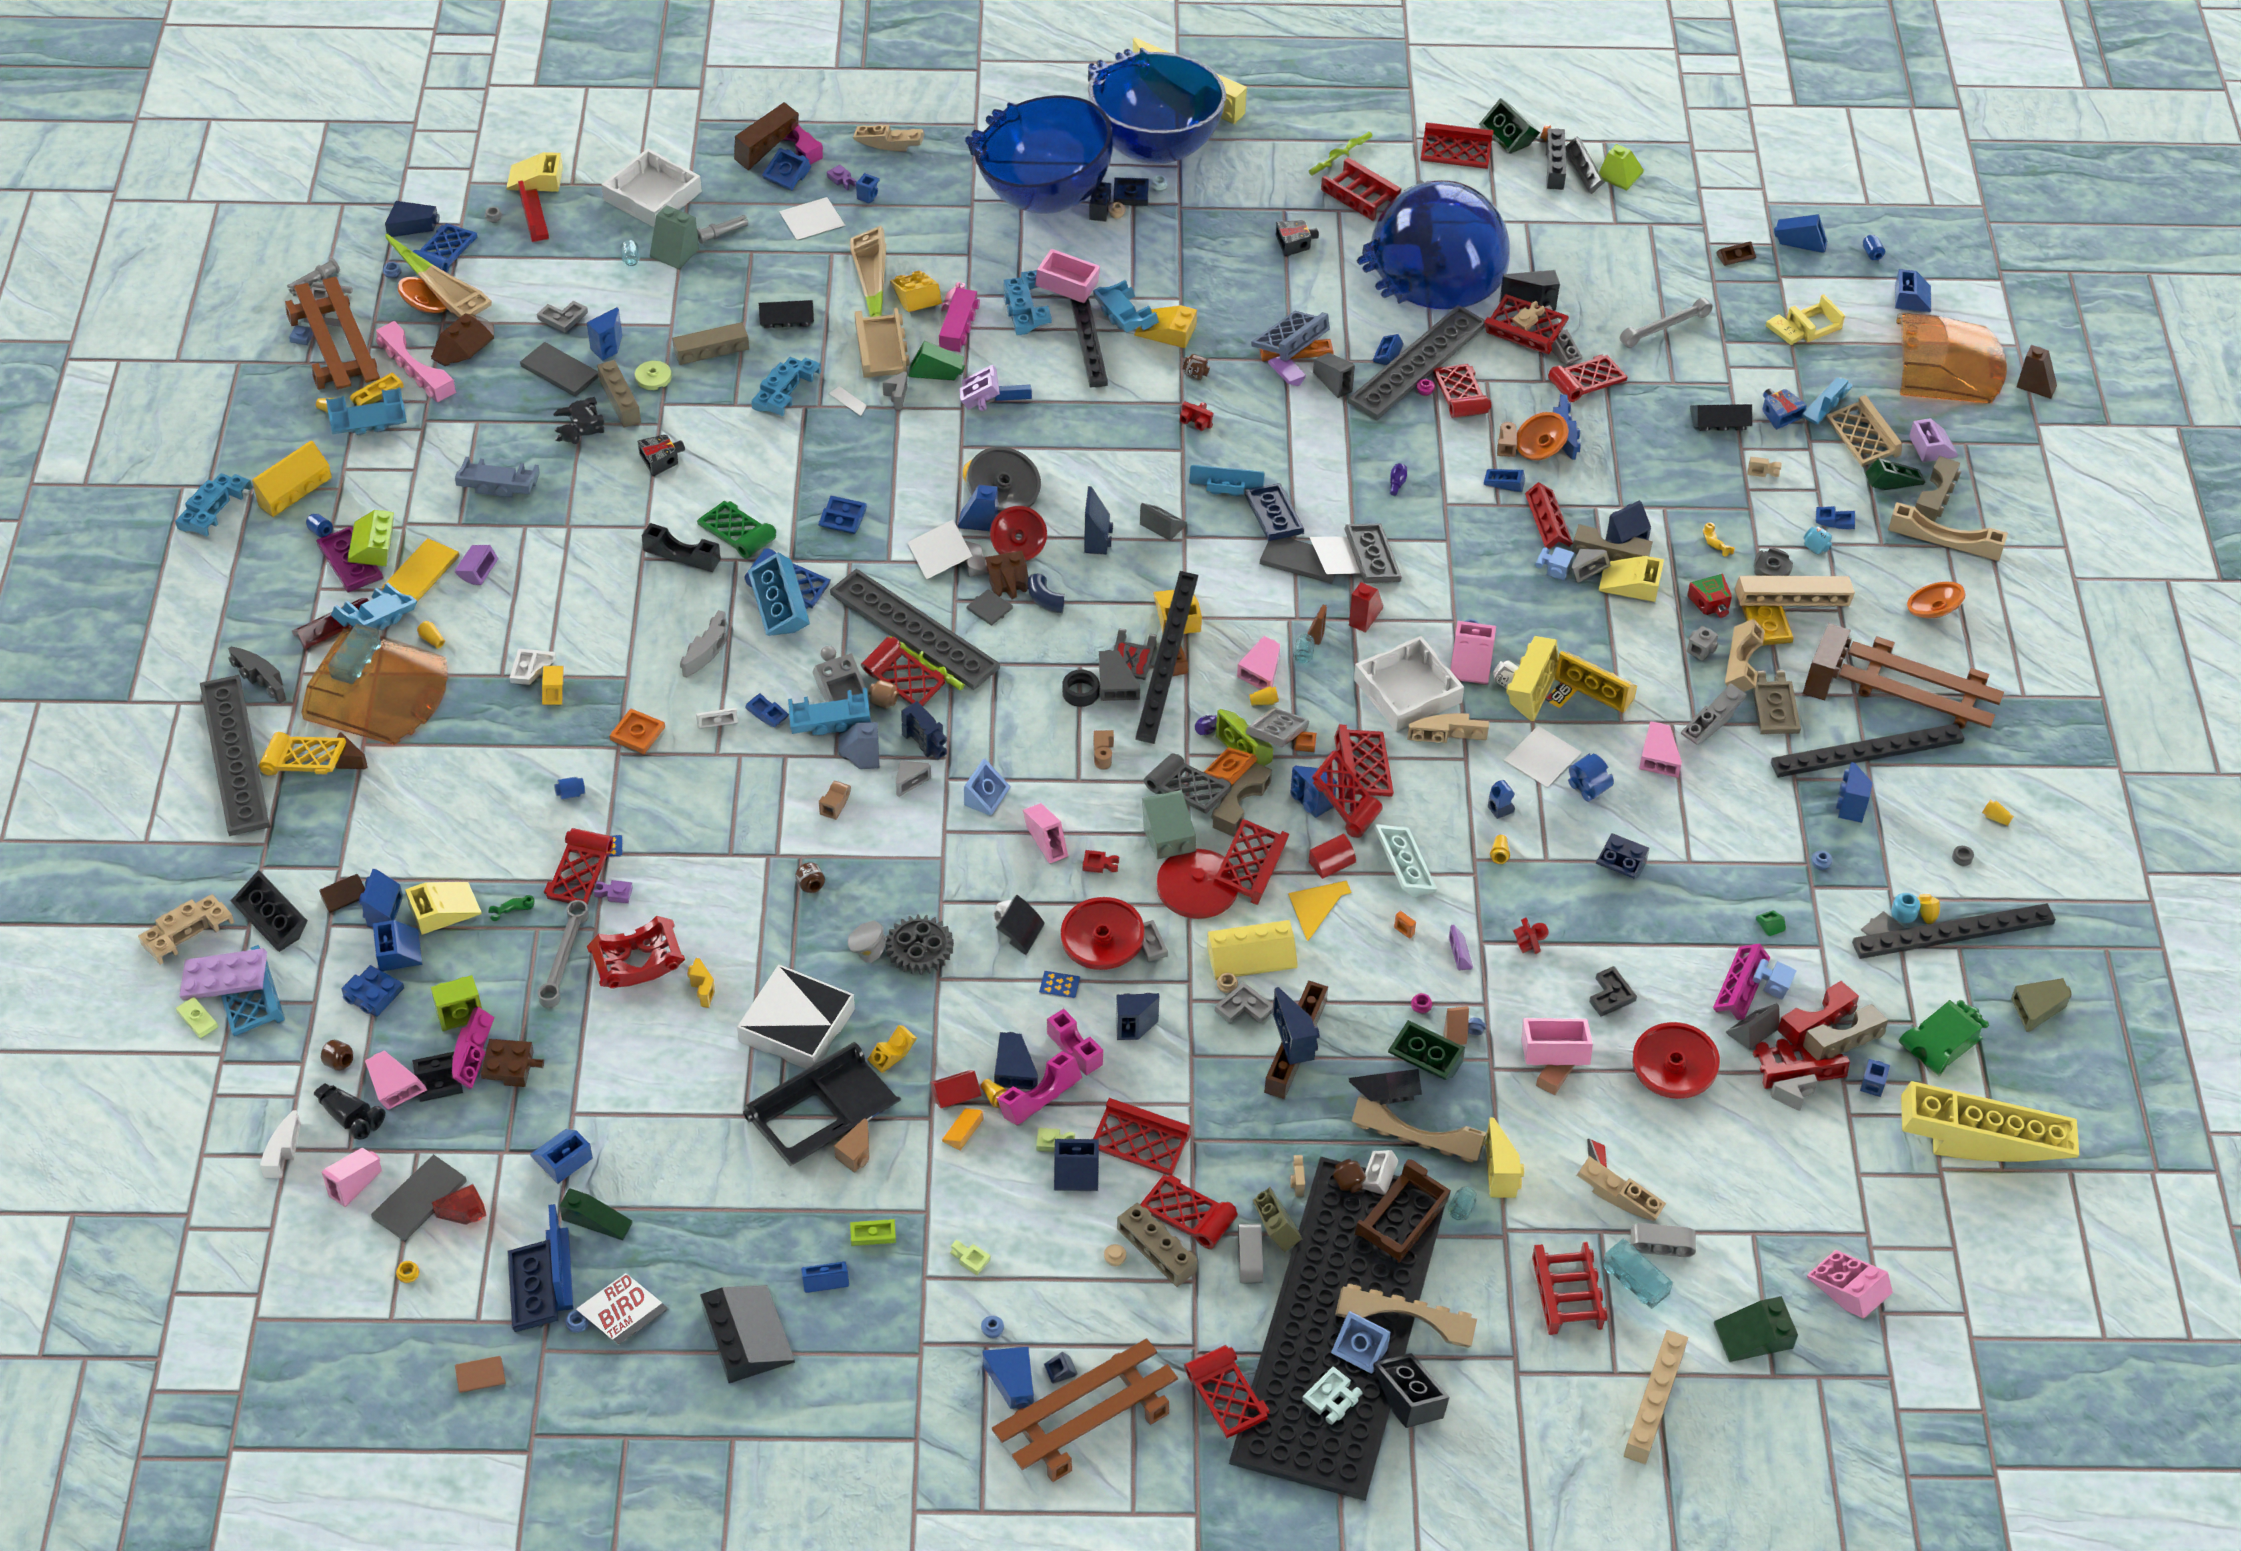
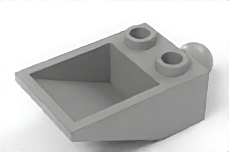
[812,646,873,709]

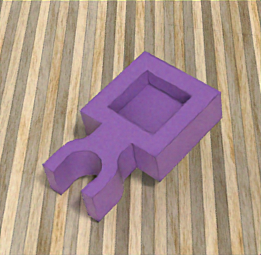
[827,165,856,191]
[594,880,633,904]

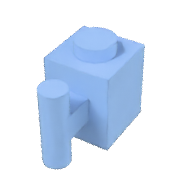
[1535,547,1574,581]
[1753,959,1797,999]

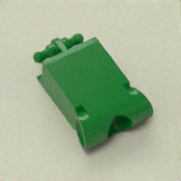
[1899,1000,1989,1076]

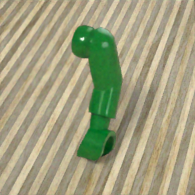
[488,895,535,921]

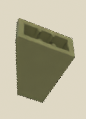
[2011,978,2072,1032]

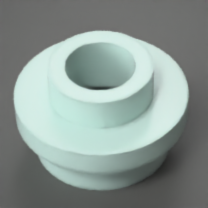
[1150,175,1168,191]

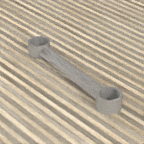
[1620,297,1713,348]
[538,900,589,1008]

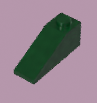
[1865,458,1926,490]
[559,1188,633,1241]

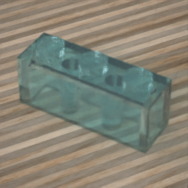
[328,623,381,684]
[1602,1238,1673,1309]

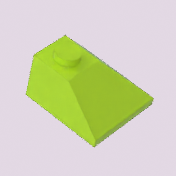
[1599,144,1644,191]

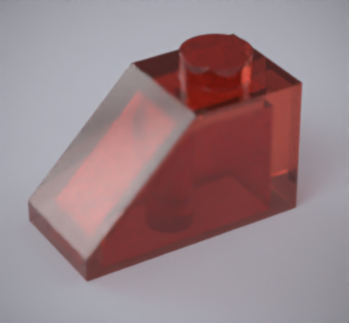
[431,1184,487,1225]

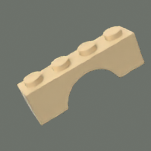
[1725,619,1765,692]

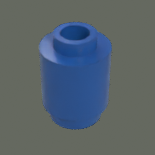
[1863,235,1885,260]
[306,514,333,538]
[554,777,585,800]

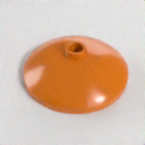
[397,277,447,313]
[1517,412,1569,460]
[1907,582,1966,619]

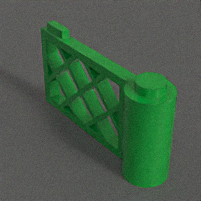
[697,500,776,559]

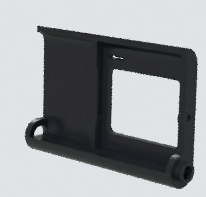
[743,1042,901,1166]

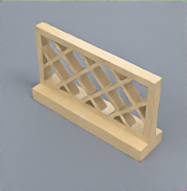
[1826,395,1902,467]

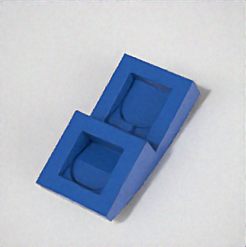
[1816,506,1855,529]
[745,693,789,728]

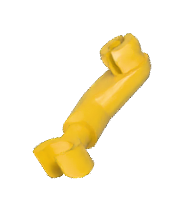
[1703,523,1735,557]

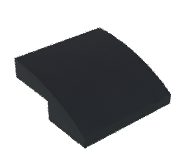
[996,895,1045,955]
[412,1051,463,1102]

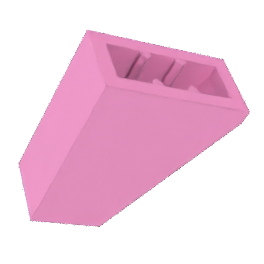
[1237,636,1280,689]
[1639,721,1682,778]
[1023,803,1068,864]
[365,1050,427,1110]
[322,1148,382,1207]

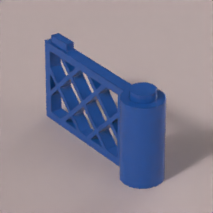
[413,223,477,273]
[744,548,831,609]

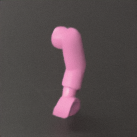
[941,282,965,311]

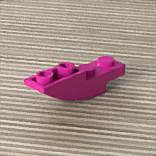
[452,1007,495,1089]

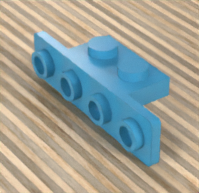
[1802,377,1852,425]
[1189,465,1265,496]

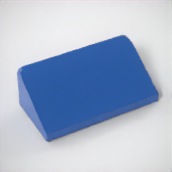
[1373,334,1404,365]
[995,384,1032,401]
[801,1261,849,1293]

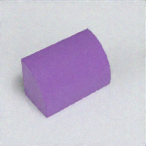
[455,545,498,585]

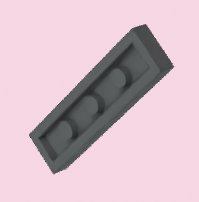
[1565,137,1605,194]

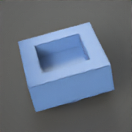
[289,325,313,345]

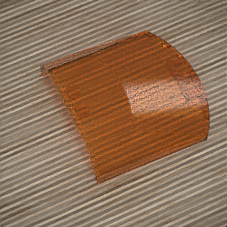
[1896,312,2007,403]
[301,628,448,745]

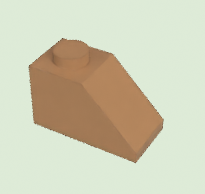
[834,1118,869,1172]

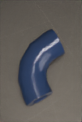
[1027,573,1065,613]

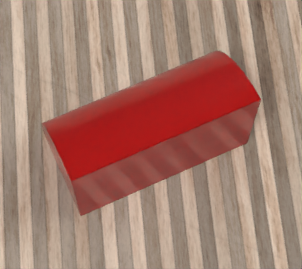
[1309,833,1356,879]
[930,1070,982,1109]

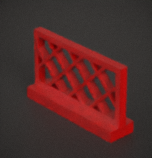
[1420,122,1493,169]
[1484,294,1569,355]
[1334,724,1394,799]
[1214,819,1289,905]
[1093,1098,1191,1176]

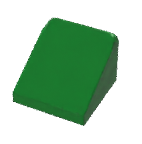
[1756,910,1786,936]

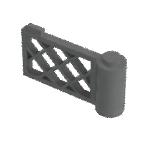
[1144,753,1232,814]

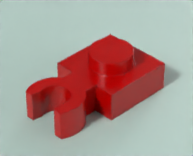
[1083,850,1120,873]

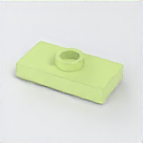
[176,997,218,1038]

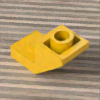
[542,666,564,705]
[687,958,715,1008]
[867,1025,917,1073]

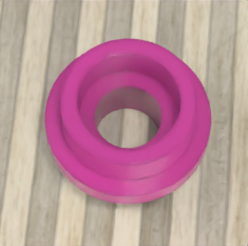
[1416,379,1435,396]
[1411,993,1432,1014]

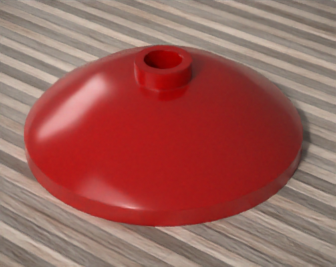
[990,506,1047,561]

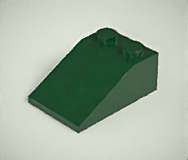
[1713,1296,1798,1362]

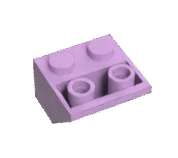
[1909,418,1958,462]

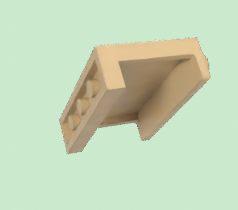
[855,308,910,378]

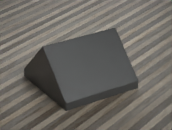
[1140,503,1187,541]
[1726,1003,1780,1050]

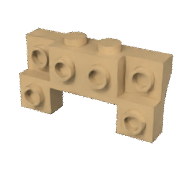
[138,894,234,965]

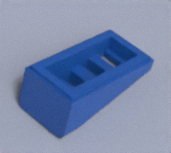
[1484,469,1525,492]

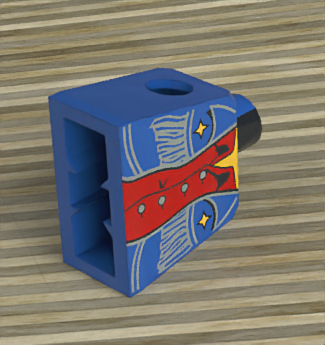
[1762,388,1807,430]

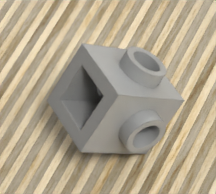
[1687,626,1718,661]

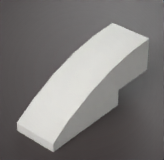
[260,1110,301,1178]

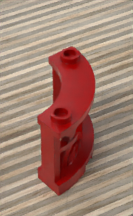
[587,916,685,989]

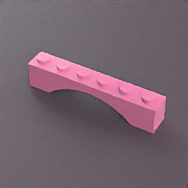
[376,321,456,402]

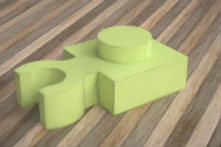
[1036,1128,1075,1152]

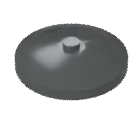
[966,447,1041,514]

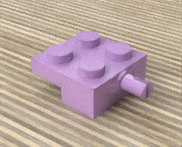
[959,365,1000,411]

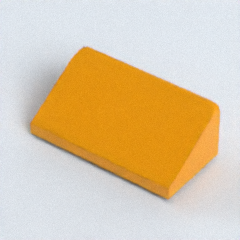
[942,1108,984,1151]

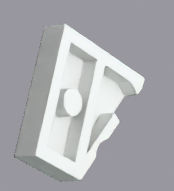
[510,649,556,685]

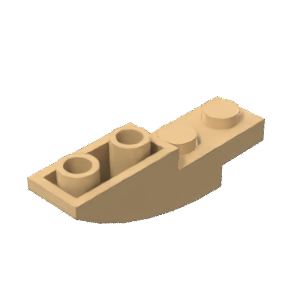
[853,125,925,151]
[1407,713,1489,743]
[1576,1156,1666,1221]

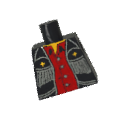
[1275,220,1319,257]
[637,435,685,476]

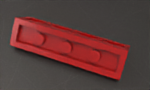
[518,180,549,242]
[1525,482,1573,549]

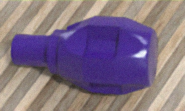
[1390,463,1407,496]
[1195,715,1217,735]

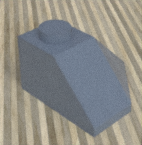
[838,722,880,769]

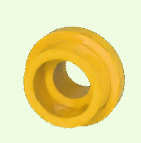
[396,1261,420,1283]

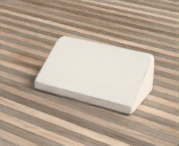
[696,708,738,729]
[1362,1150,1398,1195]

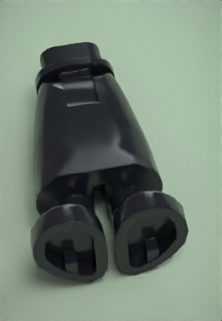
[314,1083,386,1140]

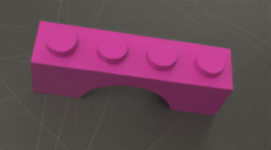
[783,124,823,165]
[997,1051,1082,1125]

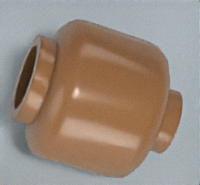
[868,680,899,709]

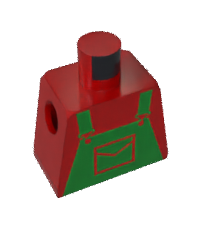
[1687,574,1732,618]

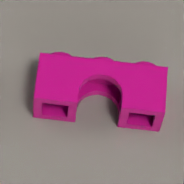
[1047,1009,1104,1076]

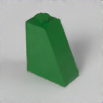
[908,341,965,381]

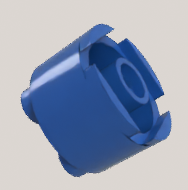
[1568,753,1614,802]

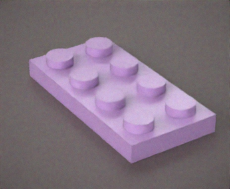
[179,948,267,1001]

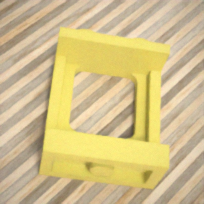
[1787,294,1845,342]

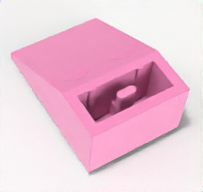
[1450,621,1496,685]
[1807,1250,1893,1319]

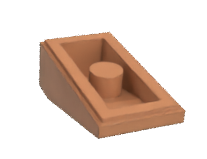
[1443,1006,1469,1045]
[1536,1065,1575,1095]

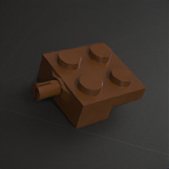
[481,1039,544,1087]

